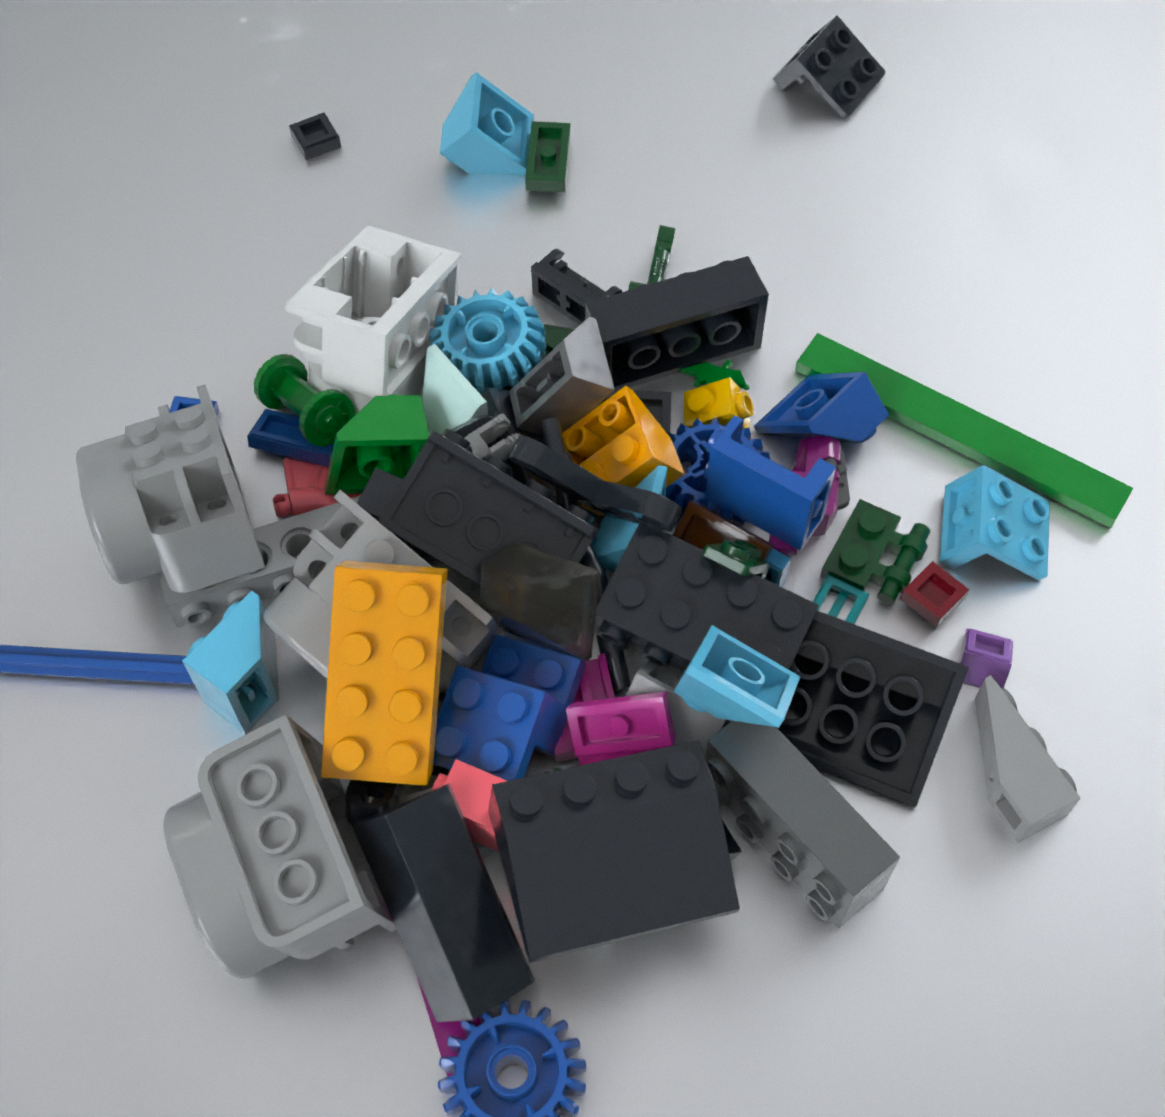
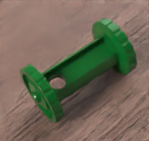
[253,354,354,447]

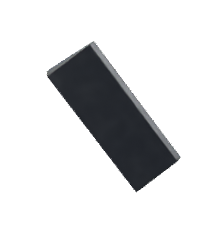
[352,783,535,1022]

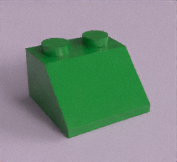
[324,394,429,495]

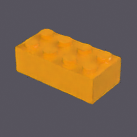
[321,560,448,786]

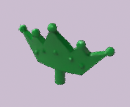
[679,359,750,390]

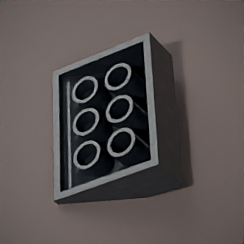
[778,610,969,807]
[488,740,740,963]

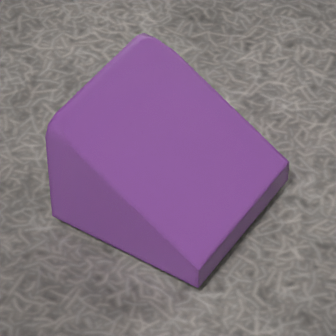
[958,628,1013,688]

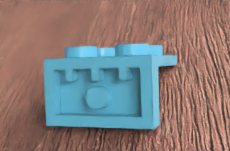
[940,465,1050,580]

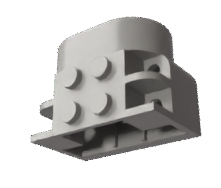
[76,384,265,593]
[263,490,502,694]
[163,714,397,979]

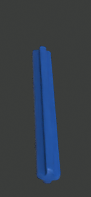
[0,645,194,685]

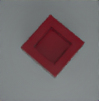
[900,561,969,628]

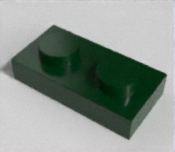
[525,121,571,192]

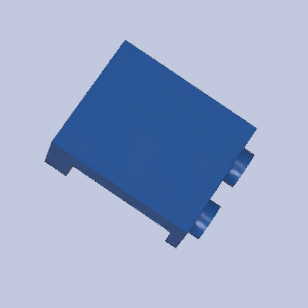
[703,415,836,551]

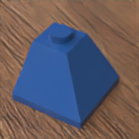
[754,372,889,443]

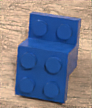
[434,634,587,781]

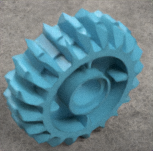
[429,288,546,395]

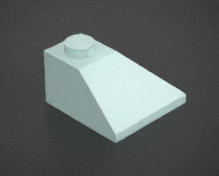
[422,344,488,435]

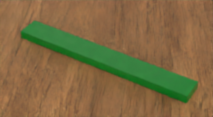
[795,333,1133,528]

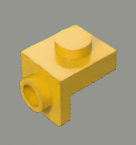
[684,377,754,430]

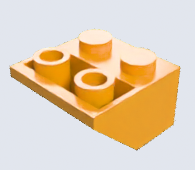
[562,386,685,517]

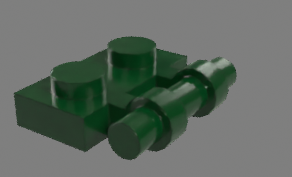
[820,499,930,605]

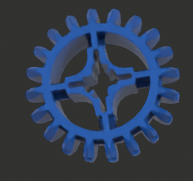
[665,417,771,525]

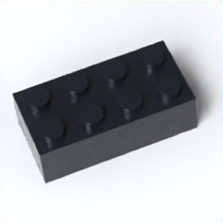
[585,256,769,390]

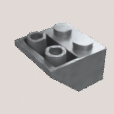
[509,317,615,435]

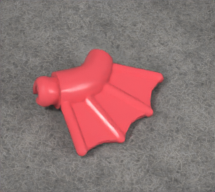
[272,458,361,518]

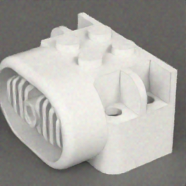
[285,225,461,416]

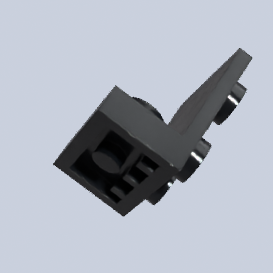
[773,15,885,118]

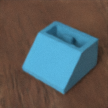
[182,590,279,735]

